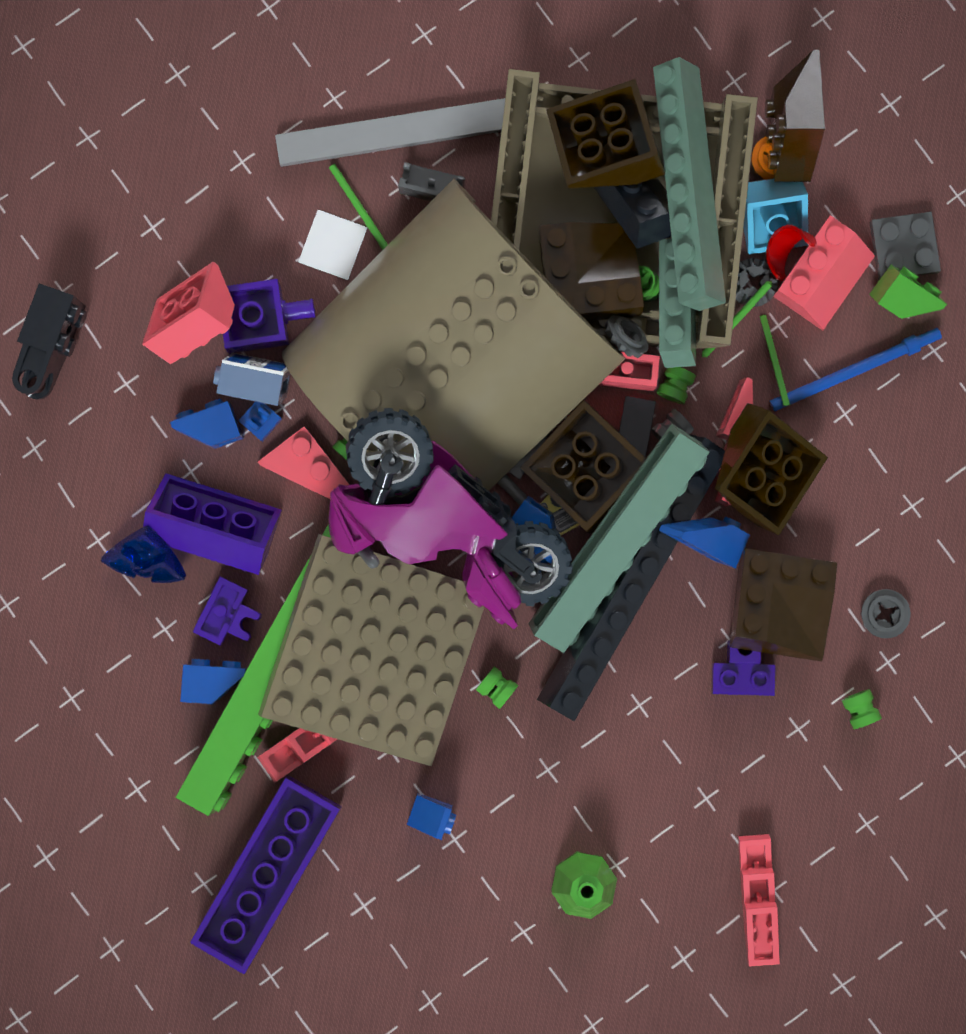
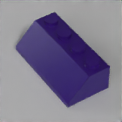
[141,473,282,575]

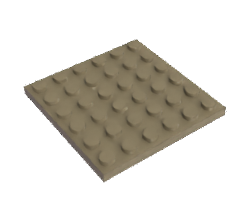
[258,534,484,766]

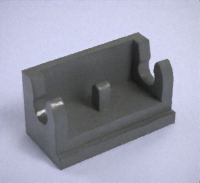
[398,162,465,201]

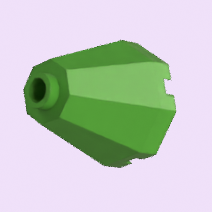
[551,851,617,919]

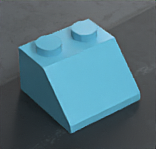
[743,179,808,255]

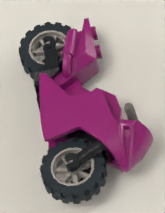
[328,408,573,629]

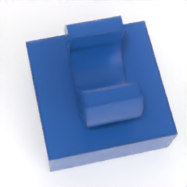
[238,401,282,442]

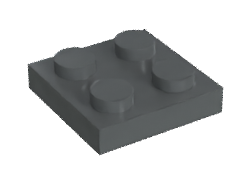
[869,211,941,281]

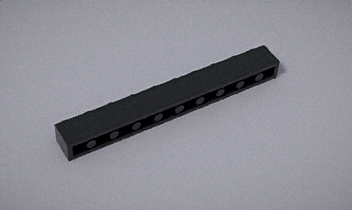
[537,434,725,721]

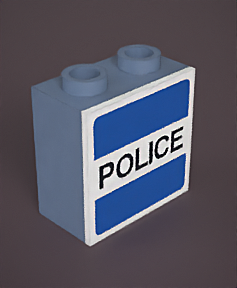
[213,353,291,406]

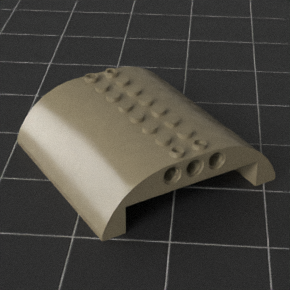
[491,69,758,349]
[282,179,626,491]

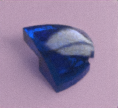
[101,525,186,583]

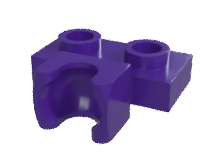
[193,577,262,646]
[711,640,775,696]

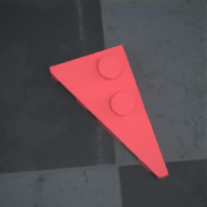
[258,426,349,499]

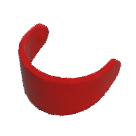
[766,225,817,281]

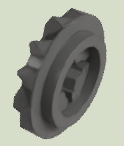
[736,258,778,307]
[605,315,648,358]
[860,589,911,638]

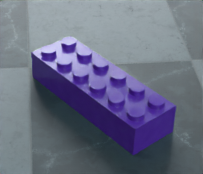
[190,776,342,974]

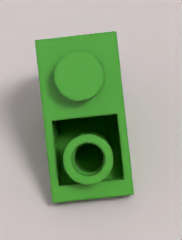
[869,264,947,319]

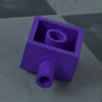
[223,279,316,354]

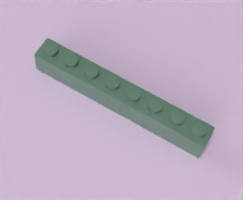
[653,57,726,311]
[528,424,709,653]

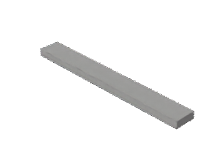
[275,98,505,167]

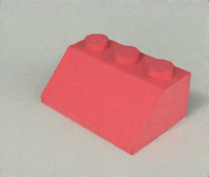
[773,215,875,331]
[142,262,235,364]

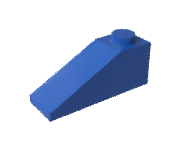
[659,517,750,569]

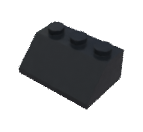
[594,177,672,249]

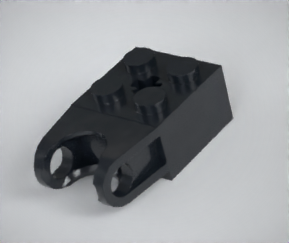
[12,283,87,400]

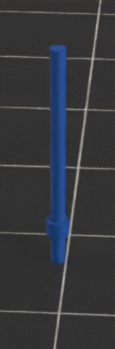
[769,328,942,412]

